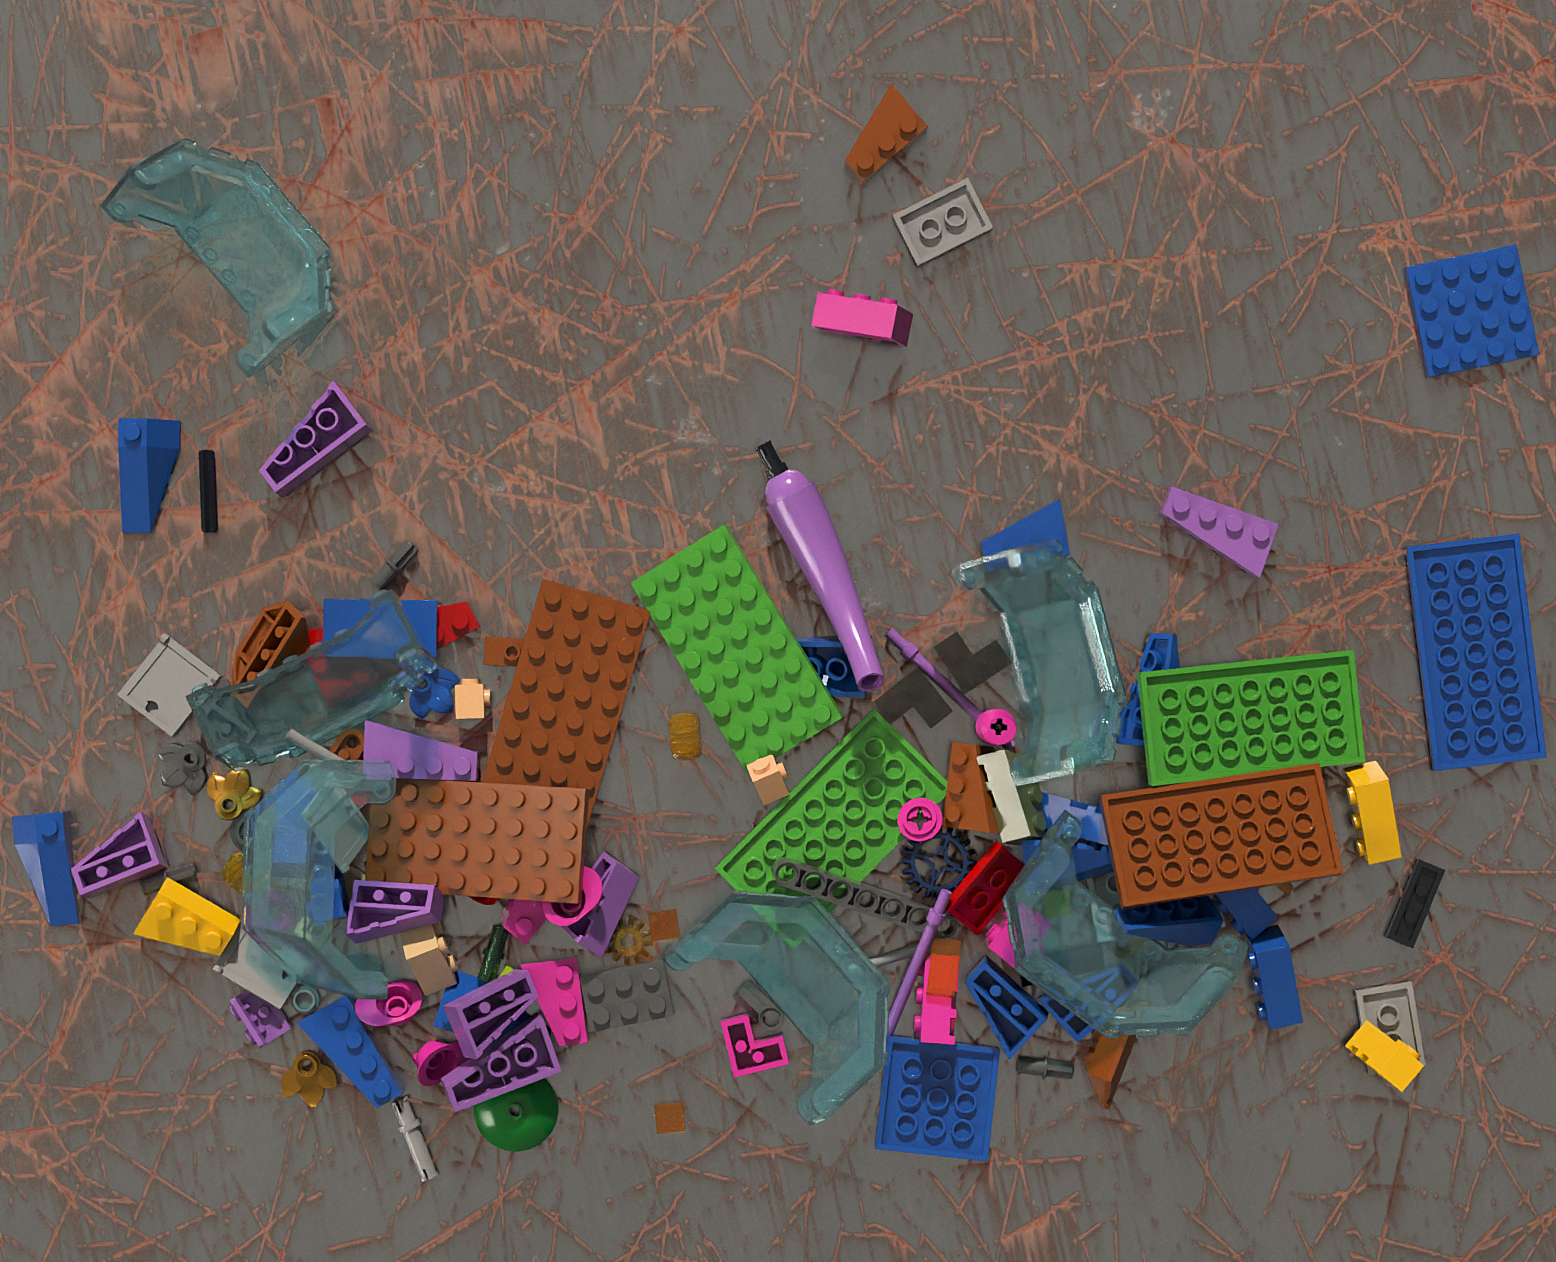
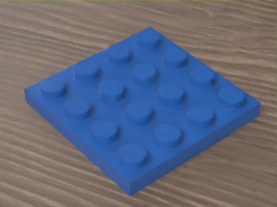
[1404,244,1539,378]
[875,1036,1000,1162]

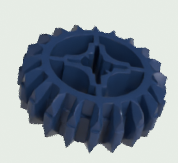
[900,825,977,900]

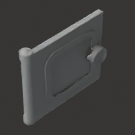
[117,633,221,737]
[303,777,369,873]
[212,911,316,1010]

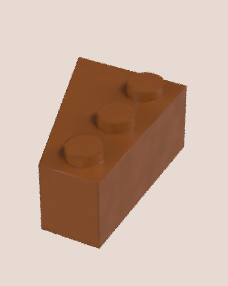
[845,84,928,186]
[942,742,1000,834]

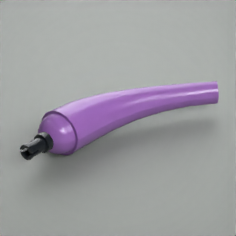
[755,440,885,691]

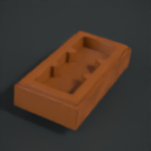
[483,636,525,667]

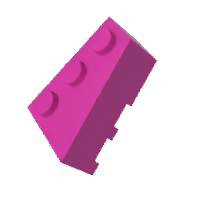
[811,289,913,347]
[500,899,547,945]
[914,953,959,1045]
[520,956,589,1046]

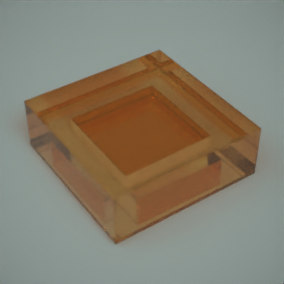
[648,909,680,941]
[654,1101,686,1134]

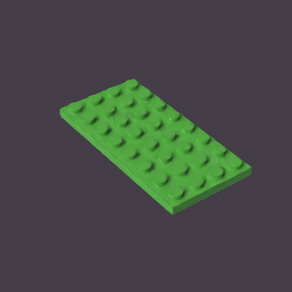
[631,524,844,775]
[1137,650,1366,786]
[715,708,948,948]

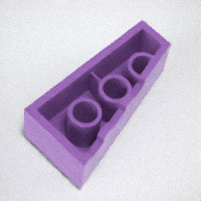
[259,380,372,498]
[1159,486,1279,579]
[363,720,480,781]
[441,1012,562,1112]

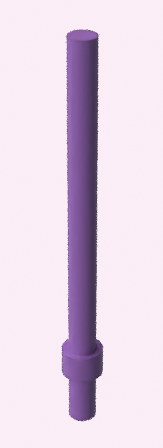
[885,628,1015,750]
[879,889,952,1043]

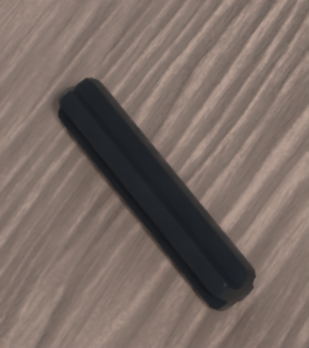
[199,450,218,533]

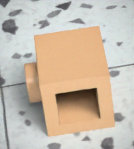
[455,679,491,719]
[746,754,790,806]

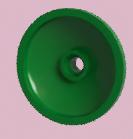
[474,1078,559,1152]

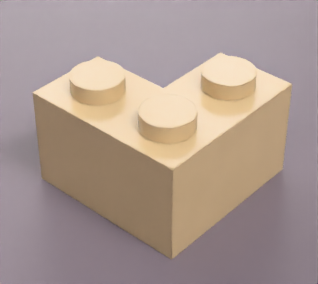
[400,922,458,996]

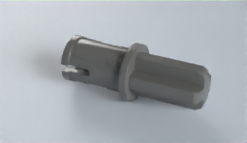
[369,540,418,591]
[139,864,197,896]
[1017,1056,1074,1079]

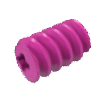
[975,709,1017,745]

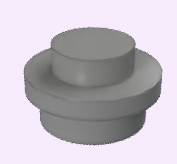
[291,986,320,1014]

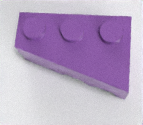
[71,811,167,899]
[561,852,639,958]
[345,880,445,944]
[443,969,539,1059]

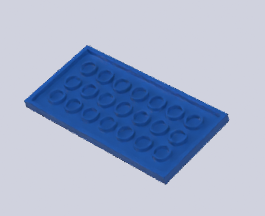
[1405,533,1547,771]

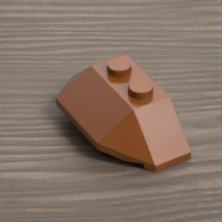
[229,601,310,709]
[1083,1000,1149,1110]

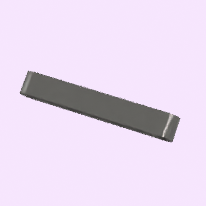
[771,857,959,940]

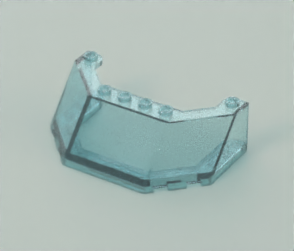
[100,138,333,378]
[957,539,1127,787]
[185,589,438,772]
[241,759,396,999]
[1002,810,1249,1039]
[660,891,890,1126]

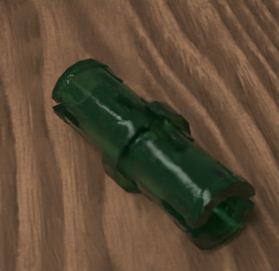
[477,924,509,982]

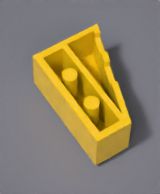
[1343,761,1402,865]
[133,877,241,956]
[1345,1020,1424,1092]

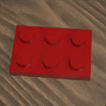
[945,841,1026,936]

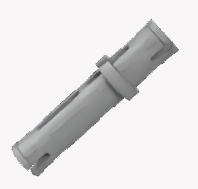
[390,1096,438,1182]

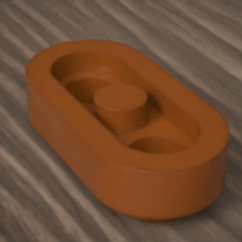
[322,729,364,780]

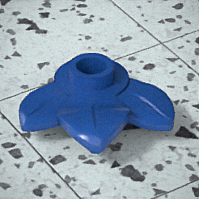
[407,668,460,719]

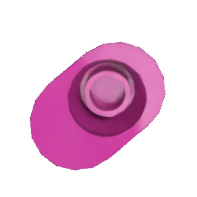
[542,866,603,926]
[355,980,423,1027]
[413,1040,470,1086]

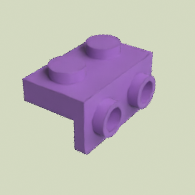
[230,990,292,1048]

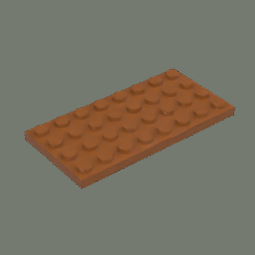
[482,579,650,826]
[1099,763,1343,909]
[365,777,589,904]

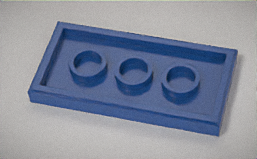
[323,599,438,657]

